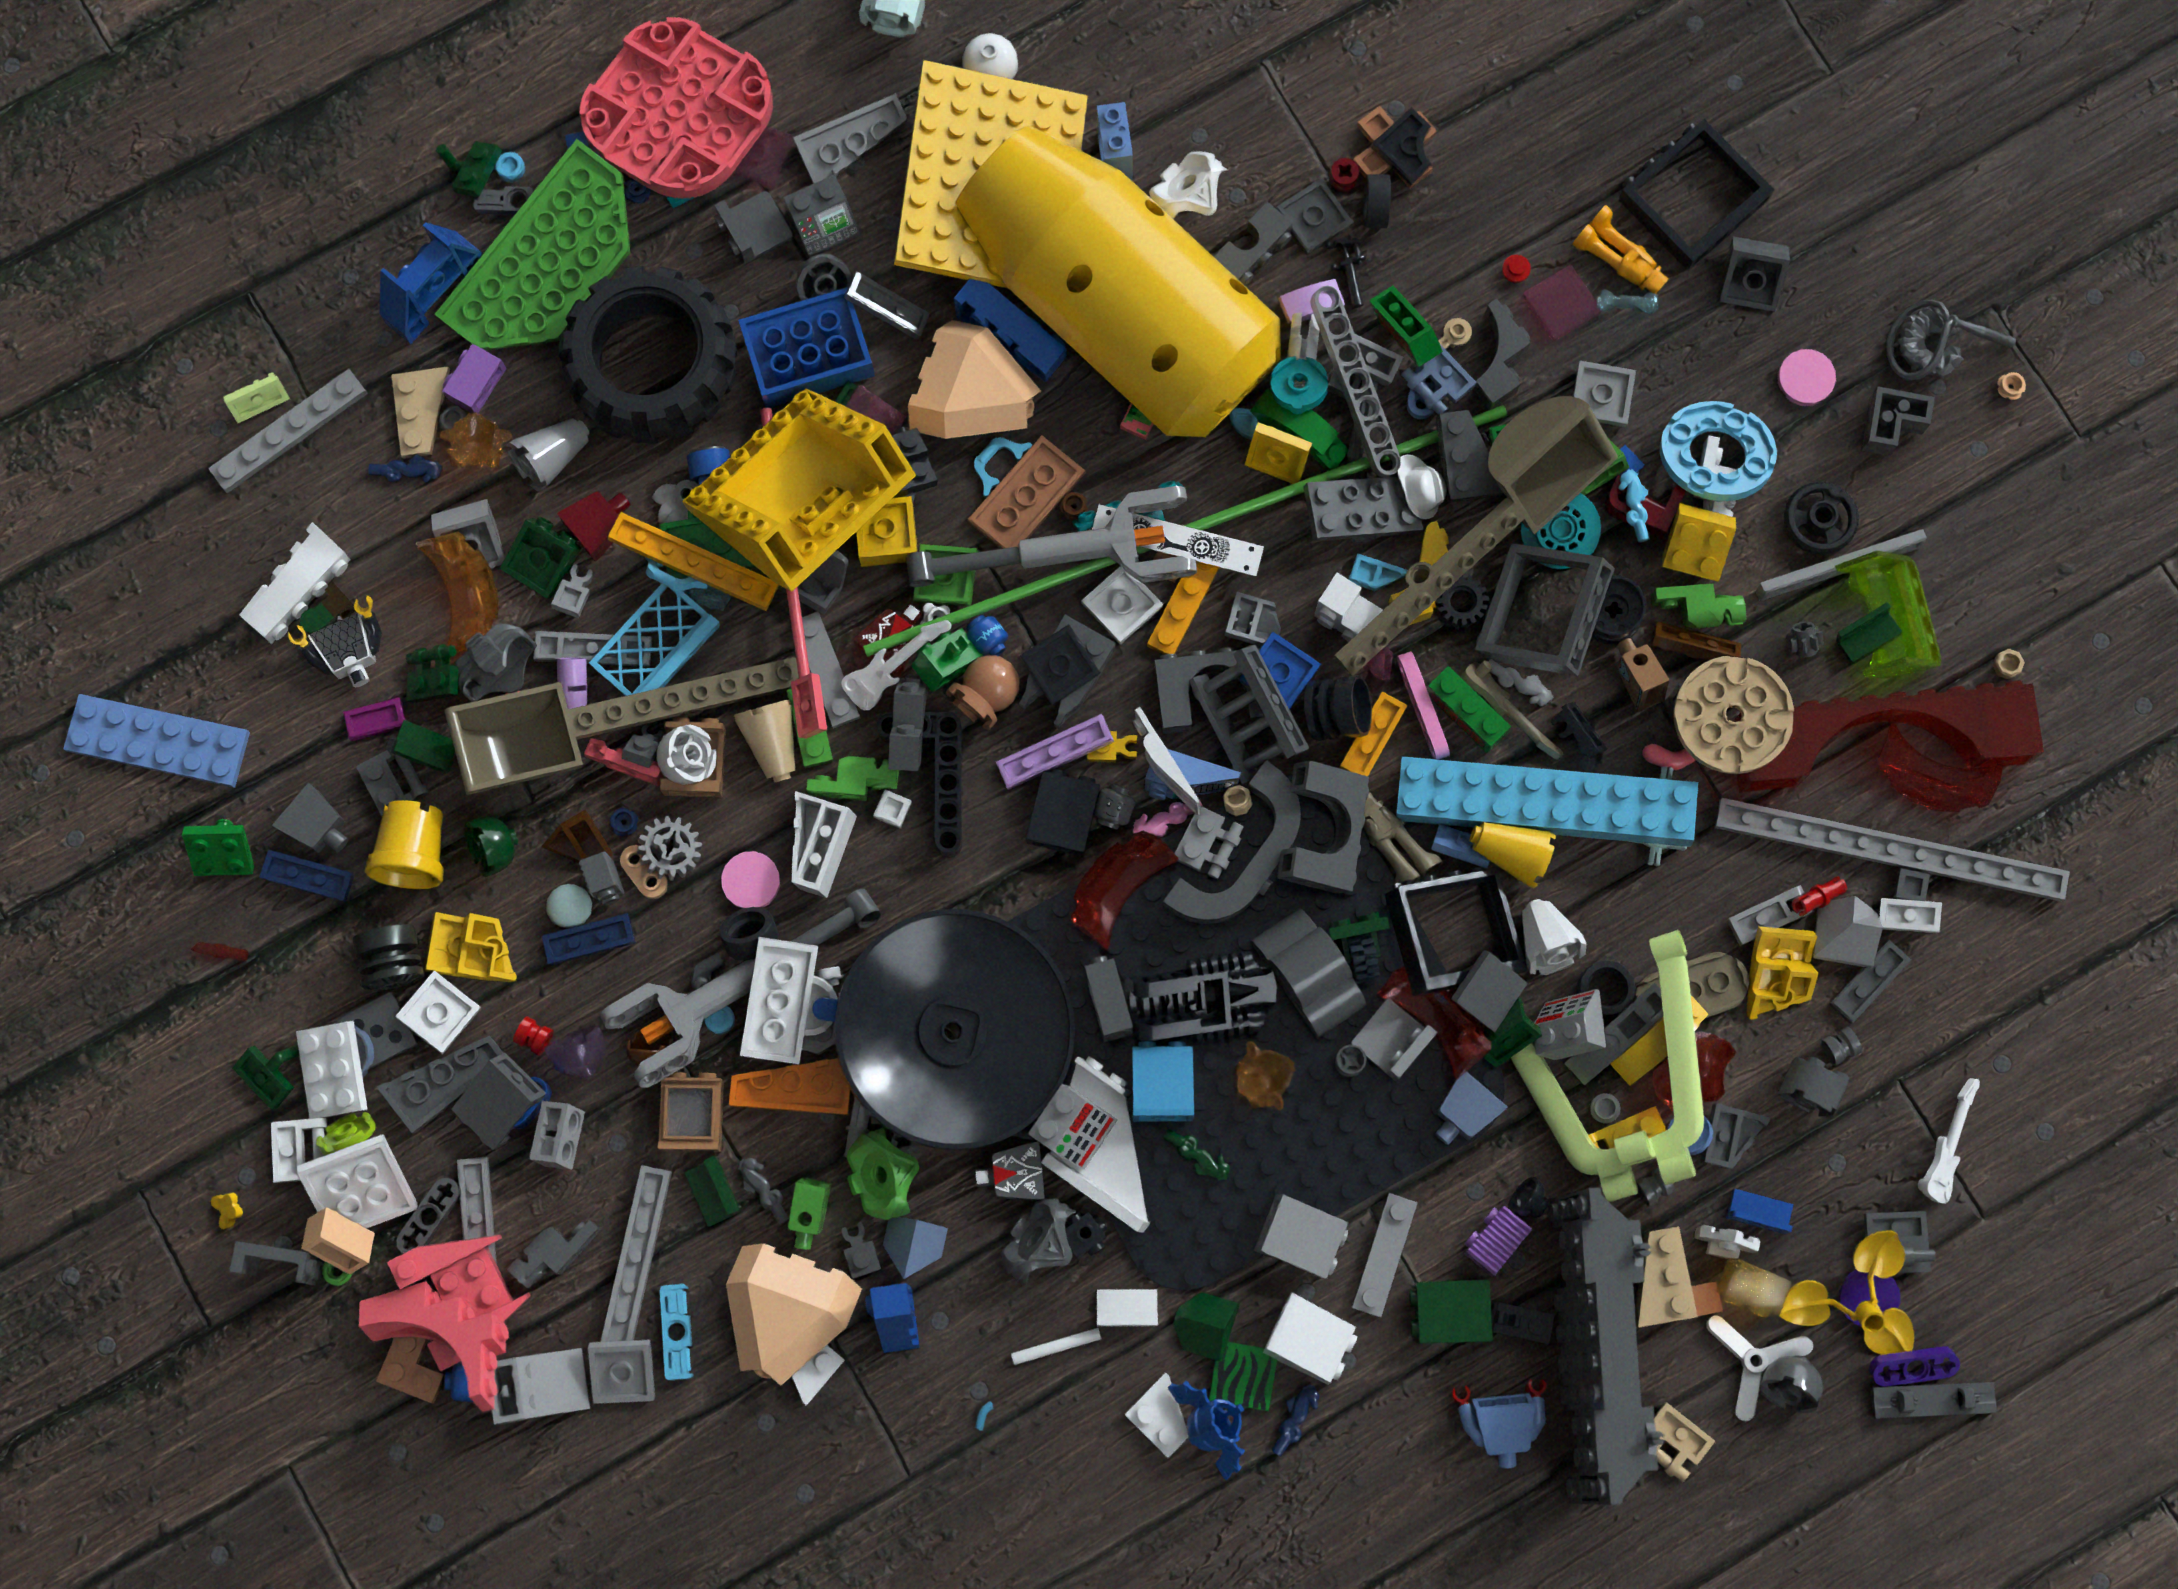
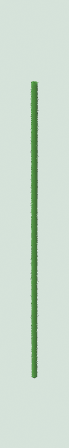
[863,405,1507,657]

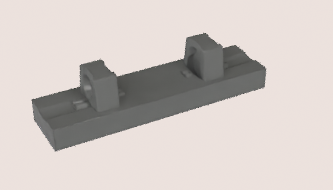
[1870,1382,1997,1418]

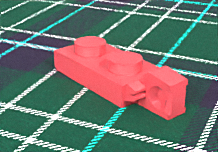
[584,738,664,787]

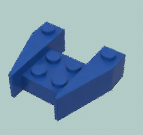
[380,222,483,344]

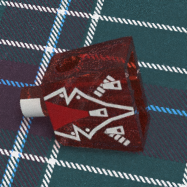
[854,604,922,678]

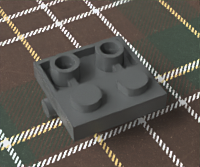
[1863,1211,1935,1273]

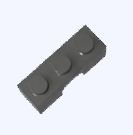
[1214,202,1292,286]

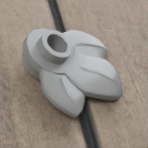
[652,480,699,526]

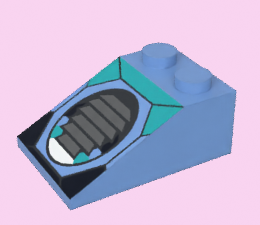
[1144,749,1241,800]

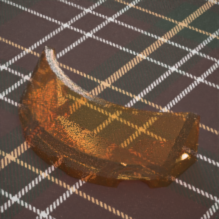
[415,532,499,652]

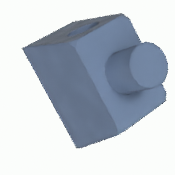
[1435,1070,1507,1145]

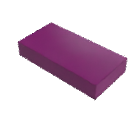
[343,697,407,741]

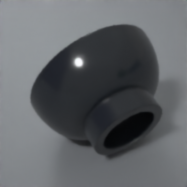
[1508,1177,1549,1218]

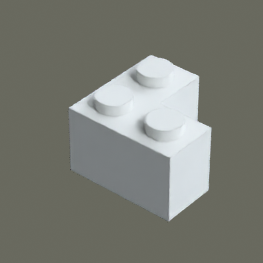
[1314,573,1383,642]

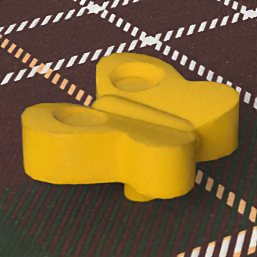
[211,1192,243,1229]

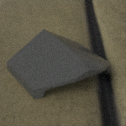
[1224,592,1281,647]

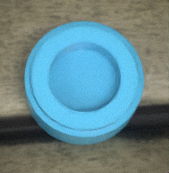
[495,152,525,182]
[704,1006,735,1034]

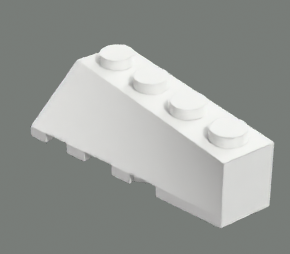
[239,522,351,644]

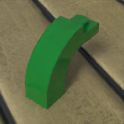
[1250,389,1348,471]

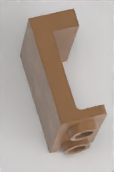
[660,717,726,798]

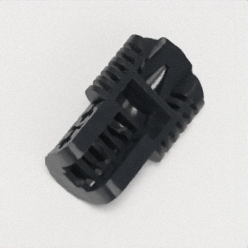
[1125,951,1277,1043]

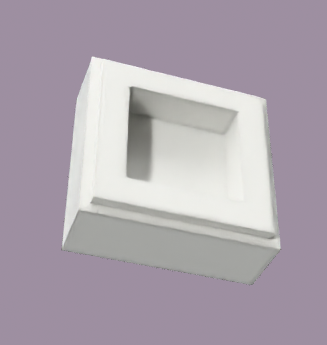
[873,790,912,829]

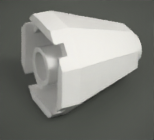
[1522,899,1586,975]

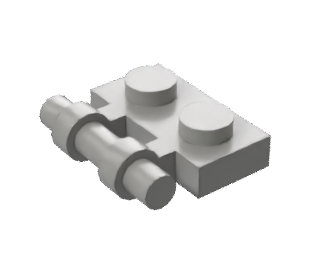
[1173,806,1244,879]

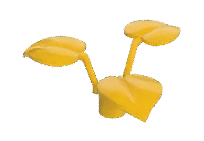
[1778,1230,1914,1355]

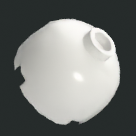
[962,33,1018,79]
[656,725,717,785]

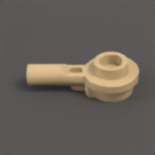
[1438,318,1472,349]

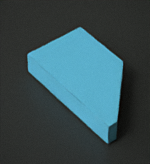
[1348,553,1408,591]

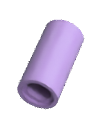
[557,657,587,709]

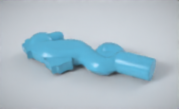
[1618,469,1650,542]

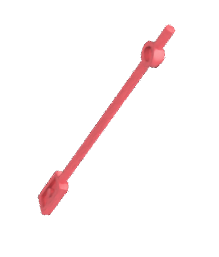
[760,408,827,739]

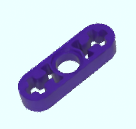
[1869,1346,1960,1386]

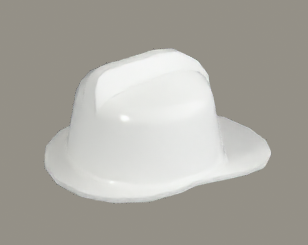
[1397,454,1447,519]

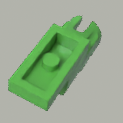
[1651,583,1746,628]
[806,756,899,801]

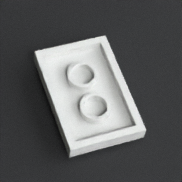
[296,1021,367,1119]

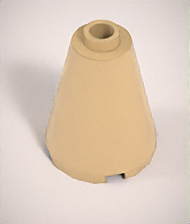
[734,700,795,783]

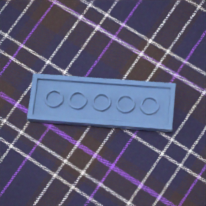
[63,694,250,788]

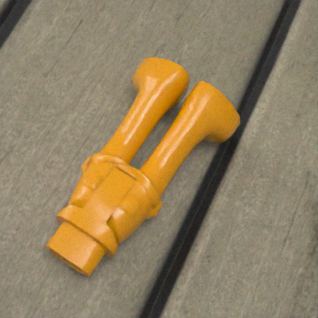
[1572,205,1669,295]

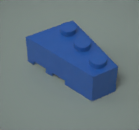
[866,1283,920,1353]

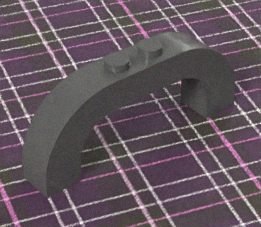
[1163,760,1301,924]

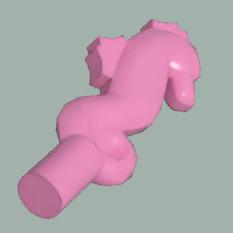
[1133,799,1203,838]

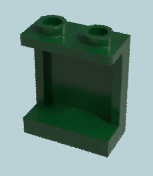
[1409,1280,1493,1344]

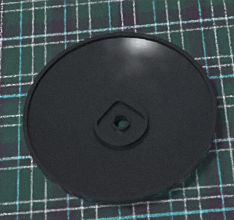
[834,909,1075,1150]

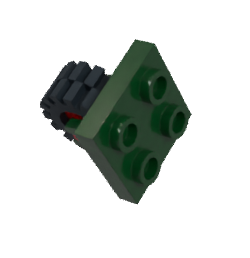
[1324,912,1390,984]

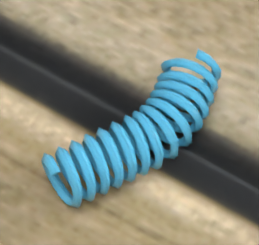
[975,1401,993,1431]

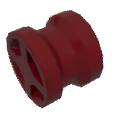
[1329,158,1359,193]

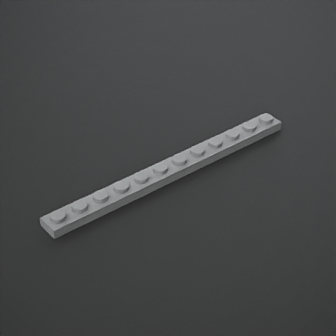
[1714,798,2070,902]

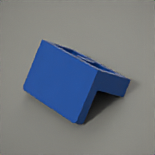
[1726,1189,1793,1234]

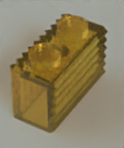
[1716,1258,1791,1318]

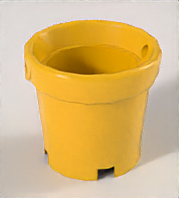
[364,800,443,889]

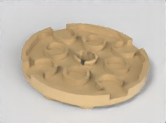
[1674,656,1794,774]

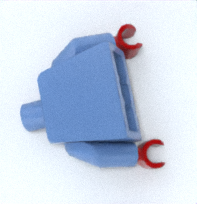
[1452,1379,1546,1468]

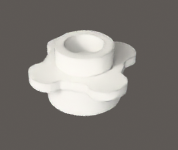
[920,603,950,633]

